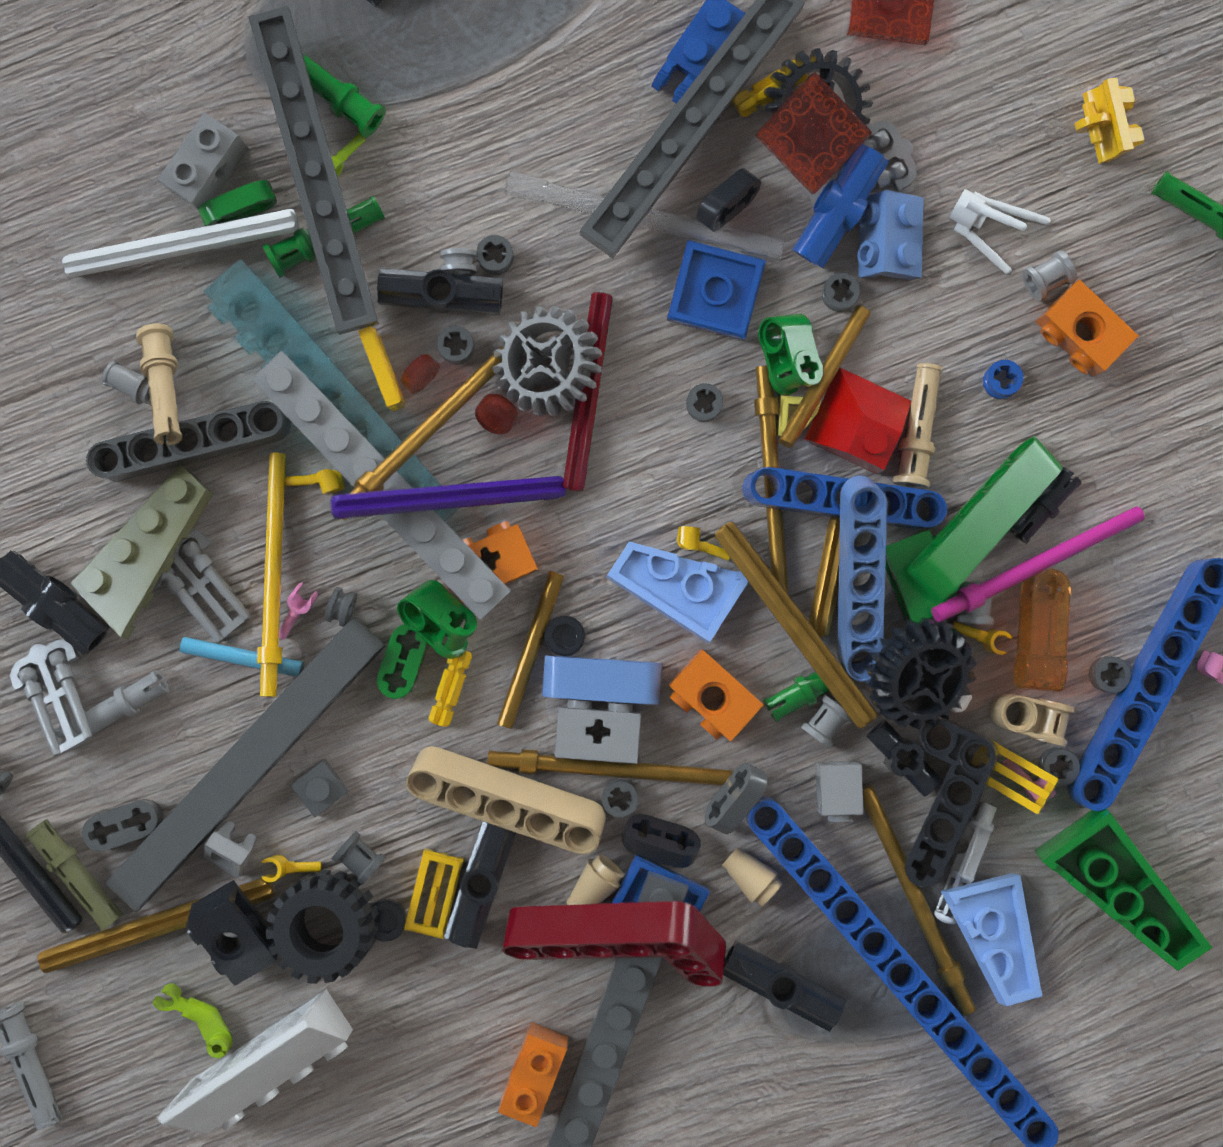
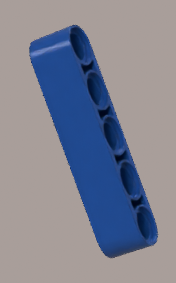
[742,467,947,529]

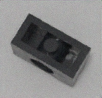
[186,880,278,986]

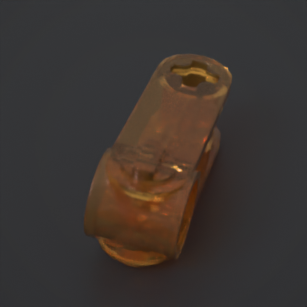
[1014,569,1071,692]

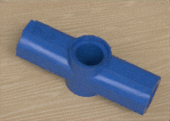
[792,143,889,268]

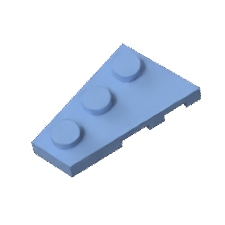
[606,542,748,644]
[941,873,1042,1006]

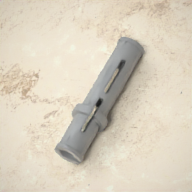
[54,670,169,745]

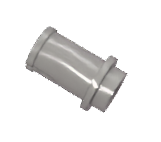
[102,361,151,404]

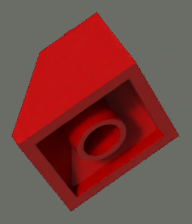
[804,367,911,474]

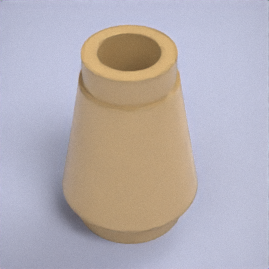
[722,847,783,907]
[566,854,624,905]

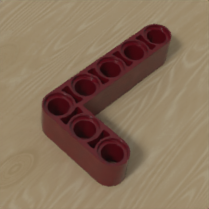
[502,901,726,987]

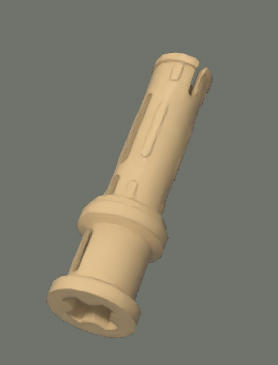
[136,323,182,445]
[893,363,942,489]

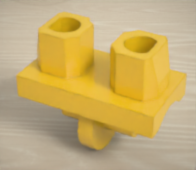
[1074,78,1144,164]

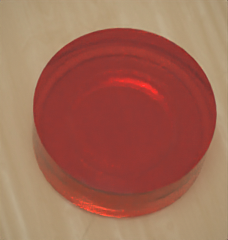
[401,354,440,394]
[475,394,518,435]

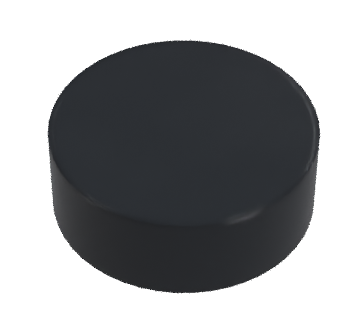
[544,616,585,656]
[371,899,407,942]

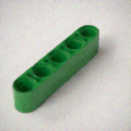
[907,436,1063,602]

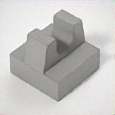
[203,821,256,878]

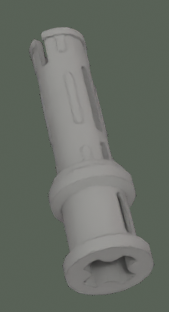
[0,1001,63,1130]

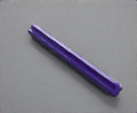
[330,476,566,519]

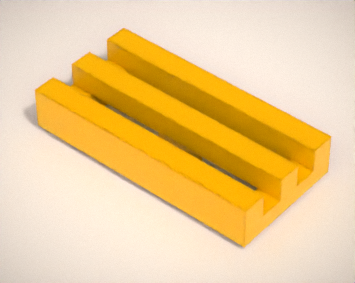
[358,326,406,412]
[971,736,1059,815]
[404,848,464,939]

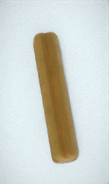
[809,517,840,637]

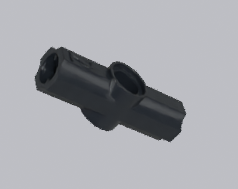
[377,268,503,315]
[0,550,110,655]
[443,821,516,949]
[723,940,846,1032]

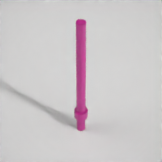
[931,506,1145,622]

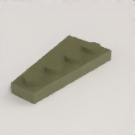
[70,464,213,639]

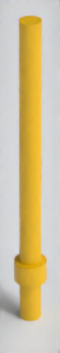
[257,452,286,697]

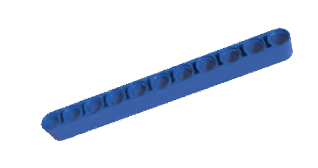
[746,796,1059,1147]

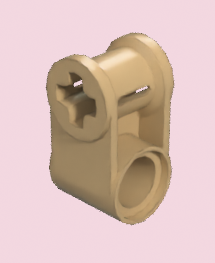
[990,693,1076,747]

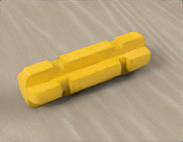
[733,59,808,117]
[429,650,472,727]

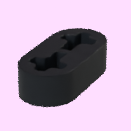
[696,168,761,232]
[622,814,701,868]

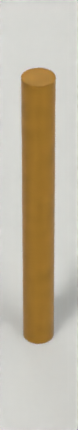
[778,305,871,449]
[497,571,565,729]

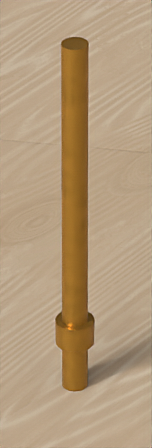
[343,347,504,520]
[754,366,789,595]
[487,749,732,786]
[863,785,976,1016]

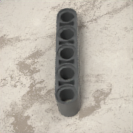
[86,401,291,481]

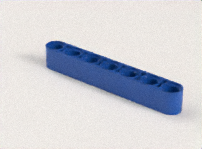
[1067,558,1223,811]

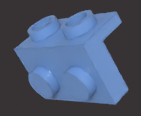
[857,190,924,280]

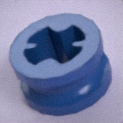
[983,359,1024,399]

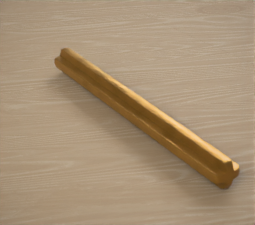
[715,522,878,728]
[37,878,275,973]

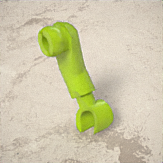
[153,983,233,1058]

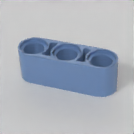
[542,655,663,705]

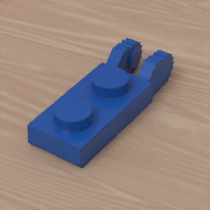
[651,0,746,104]

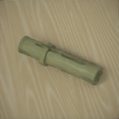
[25,819,124,931]

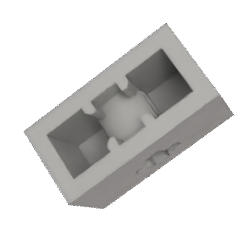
[157,112,249,211]
[555,699,641,764]

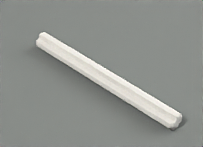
[62,209,299,278]

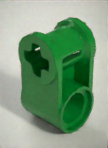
[758,313,823,396]
[397,579,478,659]

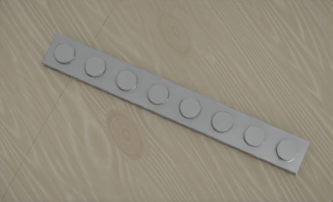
[252,351,512,620]

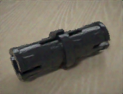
[1009,467,1082,544]

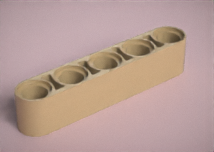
[406,746,606,854]

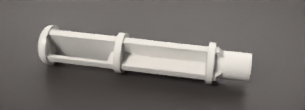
[934,802,997,924]

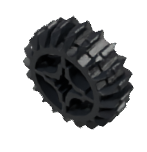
[762,48,873,163]
[865,617,977,730]

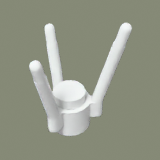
[949,189,1051,274]

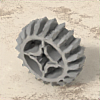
[492,306,602,417]

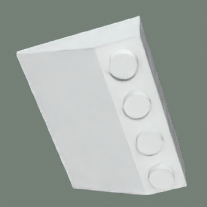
[157,989,353,1134]

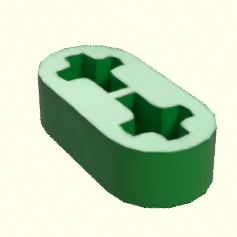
[198,180,277,226]
[377,624,428,699]

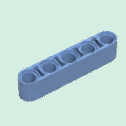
[837,475,887,682]

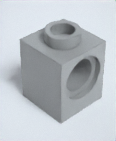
[815,761,863,822]

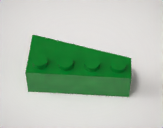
[1034,809,1213,971]

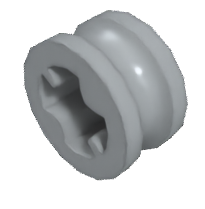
[440,248,477,275]

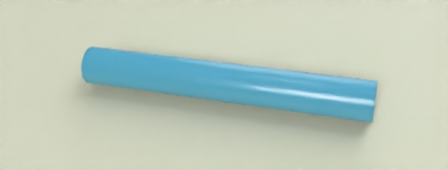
[180,637,304,677]

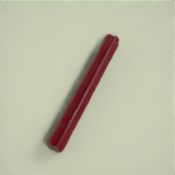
[563,292,613,492]

